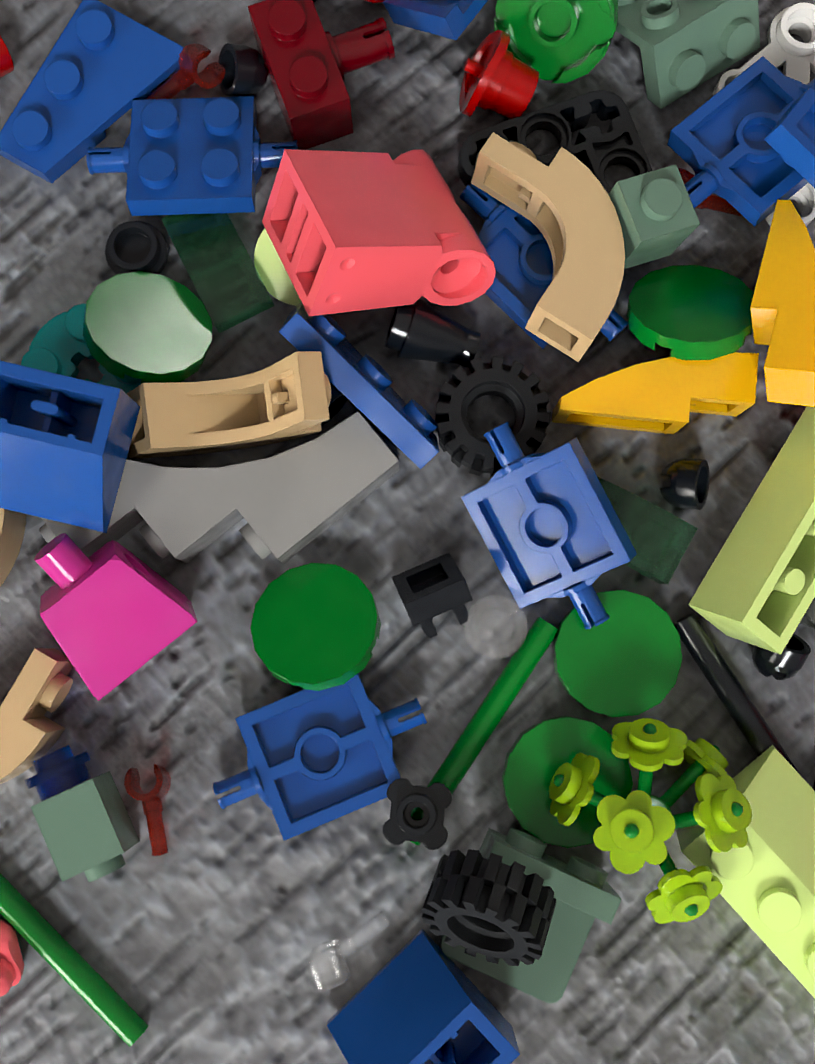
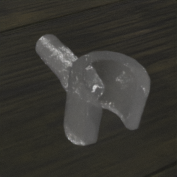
[309,911,391,991]

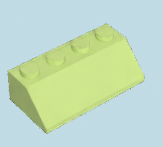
[675,745,815,998]

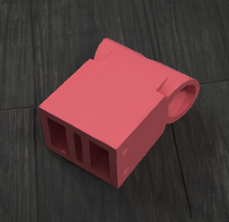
[262,149,496,317]

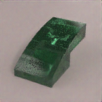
[161,213,274,333]
[597,476,698,584]

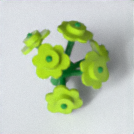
[549,718,752,924]

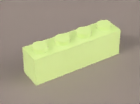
[688,406,815,655]

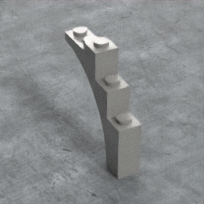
[39,412,399,564]

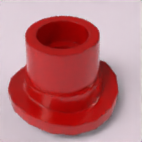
[459,30,539,119]

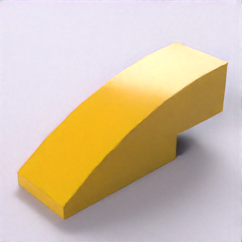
[750,200,815,407]
[552,352,759,435]

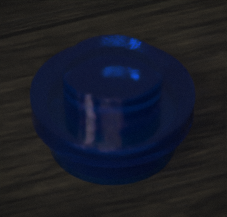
[24,745,91,801]

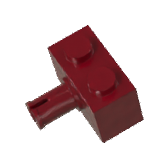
[248,0,395,150]

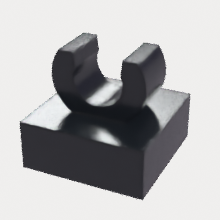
[392,553,473,638]

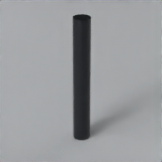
[674,612,800,774]

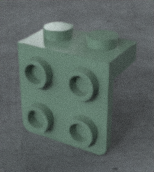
[616,0,760,109]
[441,828,621,1004]

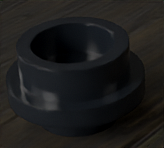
[105,221,168,275]

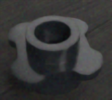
[383,778,452,850]

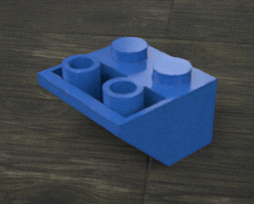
[0,360,140,533]
[327,929,520,1064]

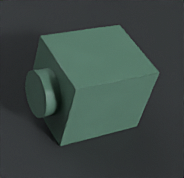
[608,164,700,269]
[31,771,140,882]

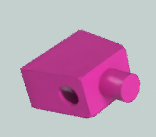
[34,533,198,701]

